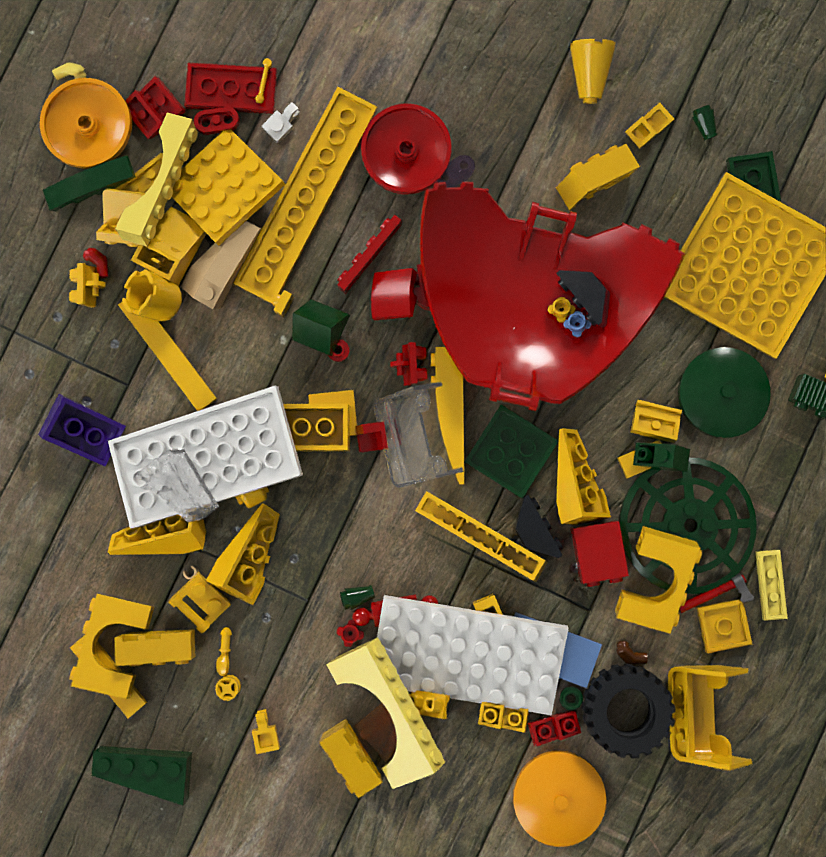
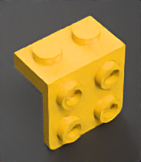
[96,189,145,247]

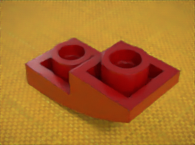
[527,710,582,746]

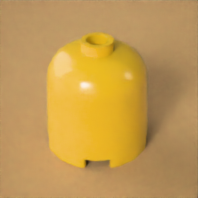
[122,269,182,321]

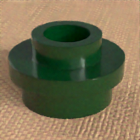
[559,686,583,710]

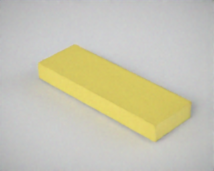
[755,550,788,621]

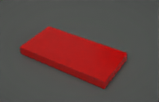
[184,63,277,114]

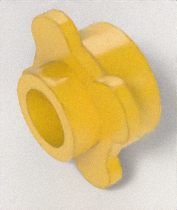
[548,297,575,323]

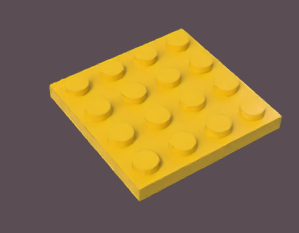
[172,129,286,246]

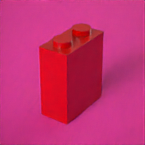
[570,521,629,587]

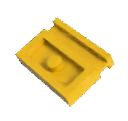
[630,400,682,443]

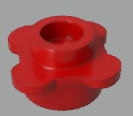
[337,619,364,647]

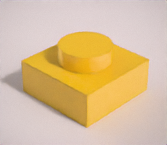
[273,290,294,317]

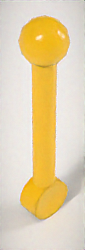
[255,58,272,104]

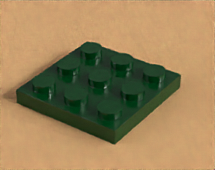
[464,405,558,499]

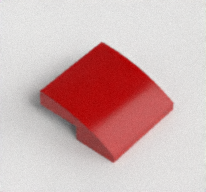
[125,76,186,140]
[371,268,417,321]

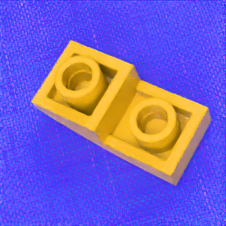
[478,702,529,733]

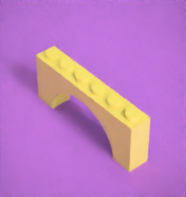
[326,637,445,789]

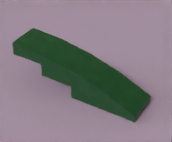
[43,156,136,211]

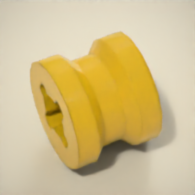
[215,675,241,701]

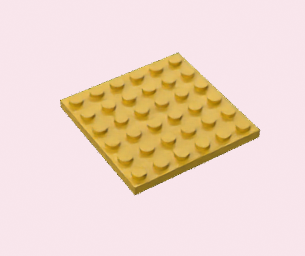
[664,172,826,359]

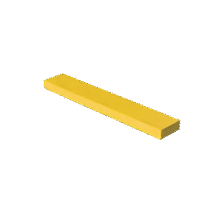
[118,302,217,411]

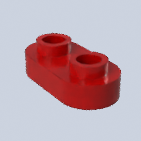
[194,107,240,135]

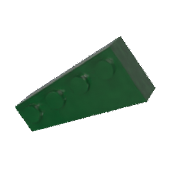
[91,746,192,806]

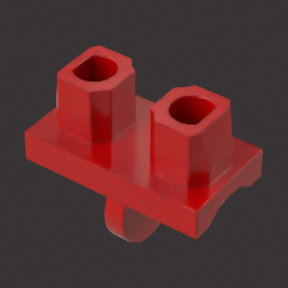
[390,342,428,386]

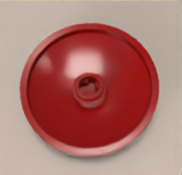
[361,104,452,194]

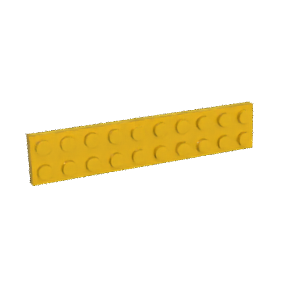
[233,87,378,305]

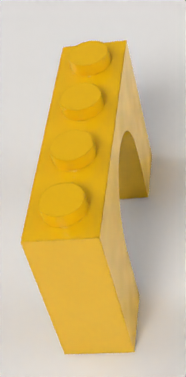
[615,526,702,634]
[70,594,155,699]

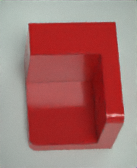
[355,421,388,453]

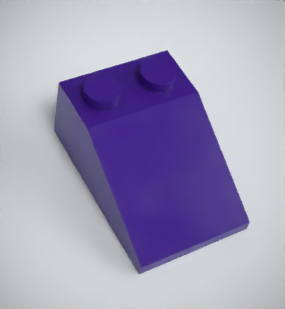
[38,394,126,467]

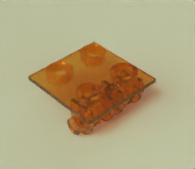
[355,703,397,761]

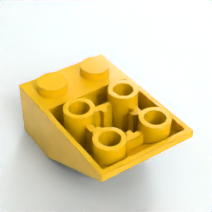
[131,207,206,286]

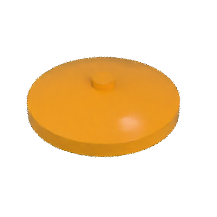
[40,78,132,169]
[513,750,606,847]

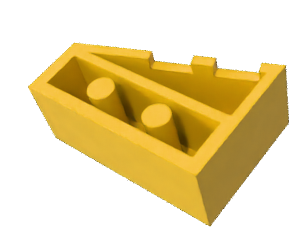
[556,144,640,210]
[115,629,196,666]
[319,719,383,798]

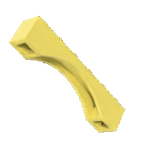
[115,113,198,247]

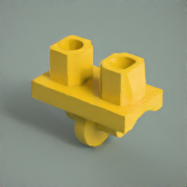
[69,263,106,308]
[409,690,450,719]

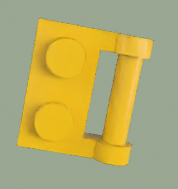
[168,572,231,634]

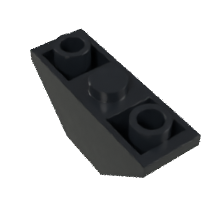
[557,270,610,328]
[514,495,563,558]

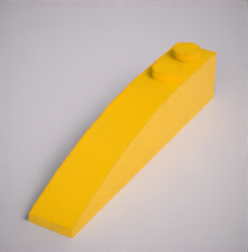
[431,347,464,485]
[415,491,548,582]

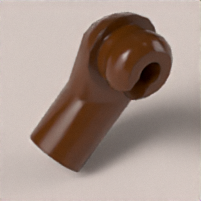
[616,640,648,664]

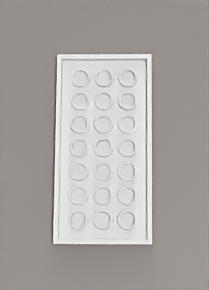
[108,386,303,529]
[377,595,568,715]

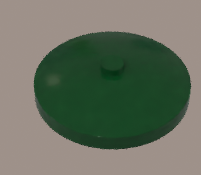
[678,347,771,438]

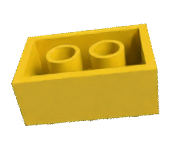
[283,404,350,452]

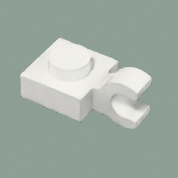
[262,102,300,144]

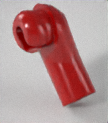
[83,248,108,278]

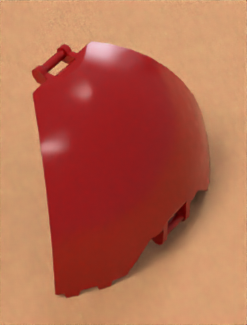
[420,182,685,411]

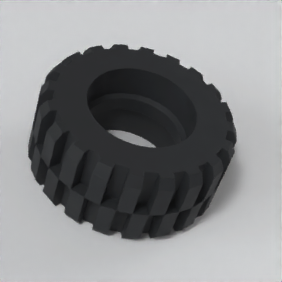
[582,664,676,759]

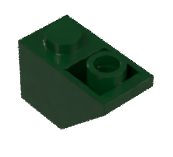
[633,443,690,472]

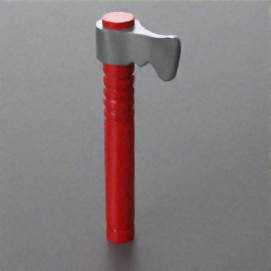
[679,574,754,613]

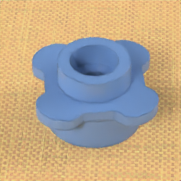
[563,311,591,337]

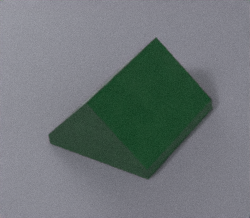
[292,299,350,356]

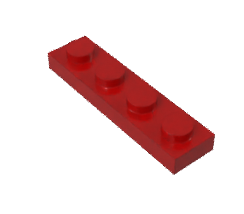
[337,215,402,294]

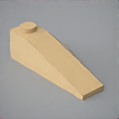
[181,221,261,309]

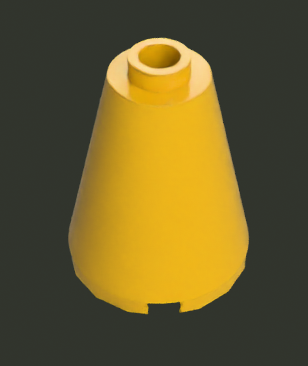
[570,39,616,104]

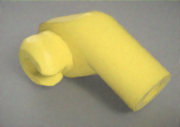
[52,63,86,80]

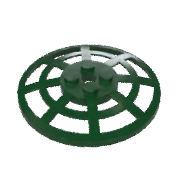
[619,457,757,594]

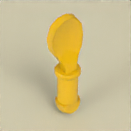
[216,627,232,676]

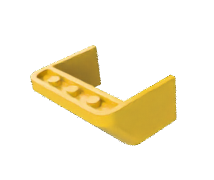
[668,665,752,770]

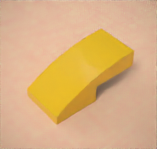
[625,102,674,149]

